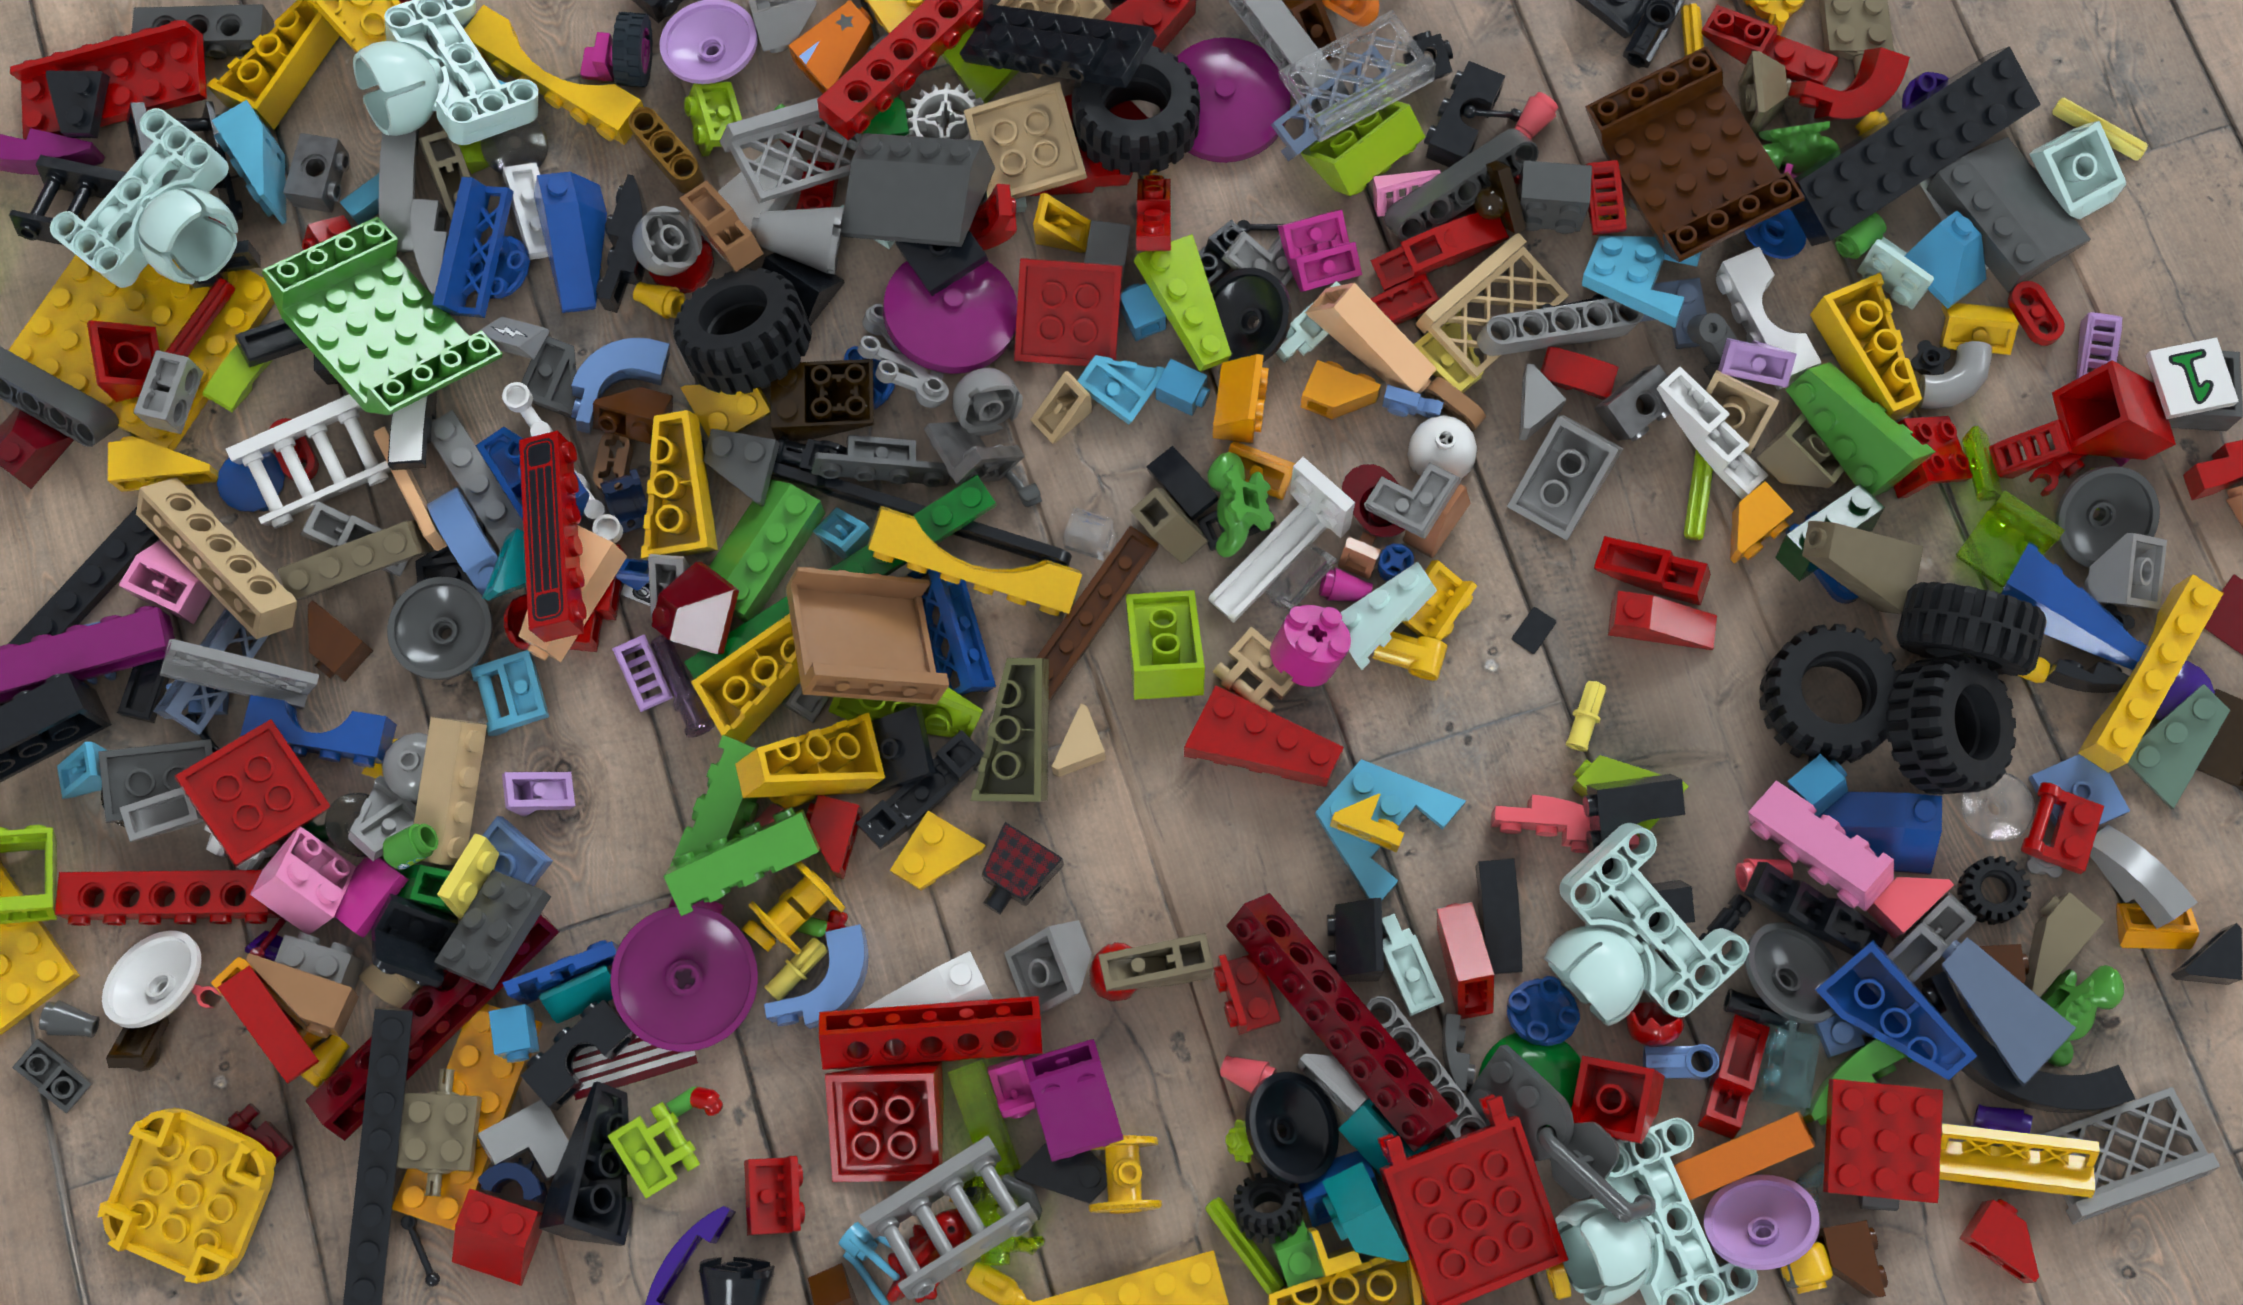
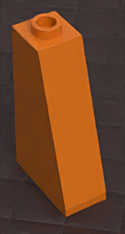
[1674,1110,1816,1201]

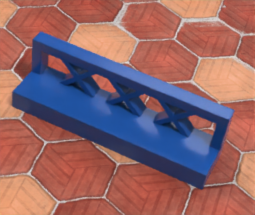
[432,177,514,318]
[907,569,996,696]

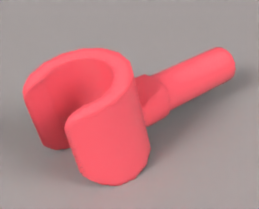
[191,984,222,1009]

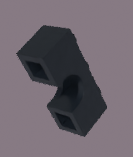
[1424,61,1505,167]
[520,999,637,1111]

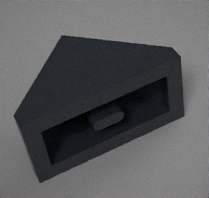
[2171,923,2242,985]

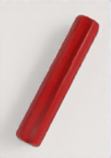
[165,278,235,357]

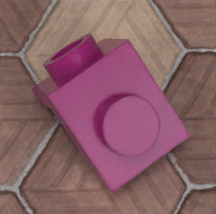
[580,32,614,82]
[987,1056,1036,1119]

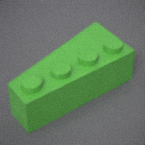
[1785,362,1936,496]
[670,735,759,866]
[663,807,820,916]

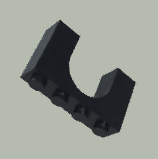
[1583,774,1695,928]

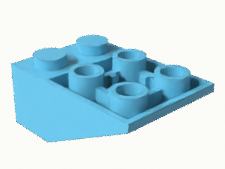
[212,100,286,225]

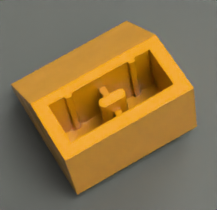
[1213,354,1269,443]

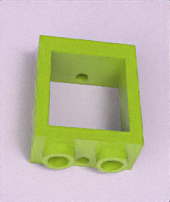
[0,825,57,924]

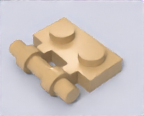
[1212,627,1296,712]

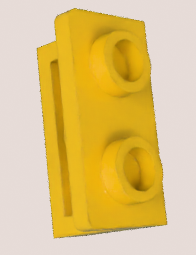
[1401,560,1477,641]

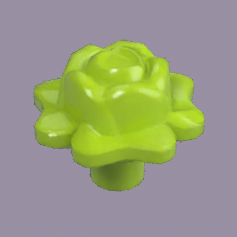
[1225,1119,1254,1163]

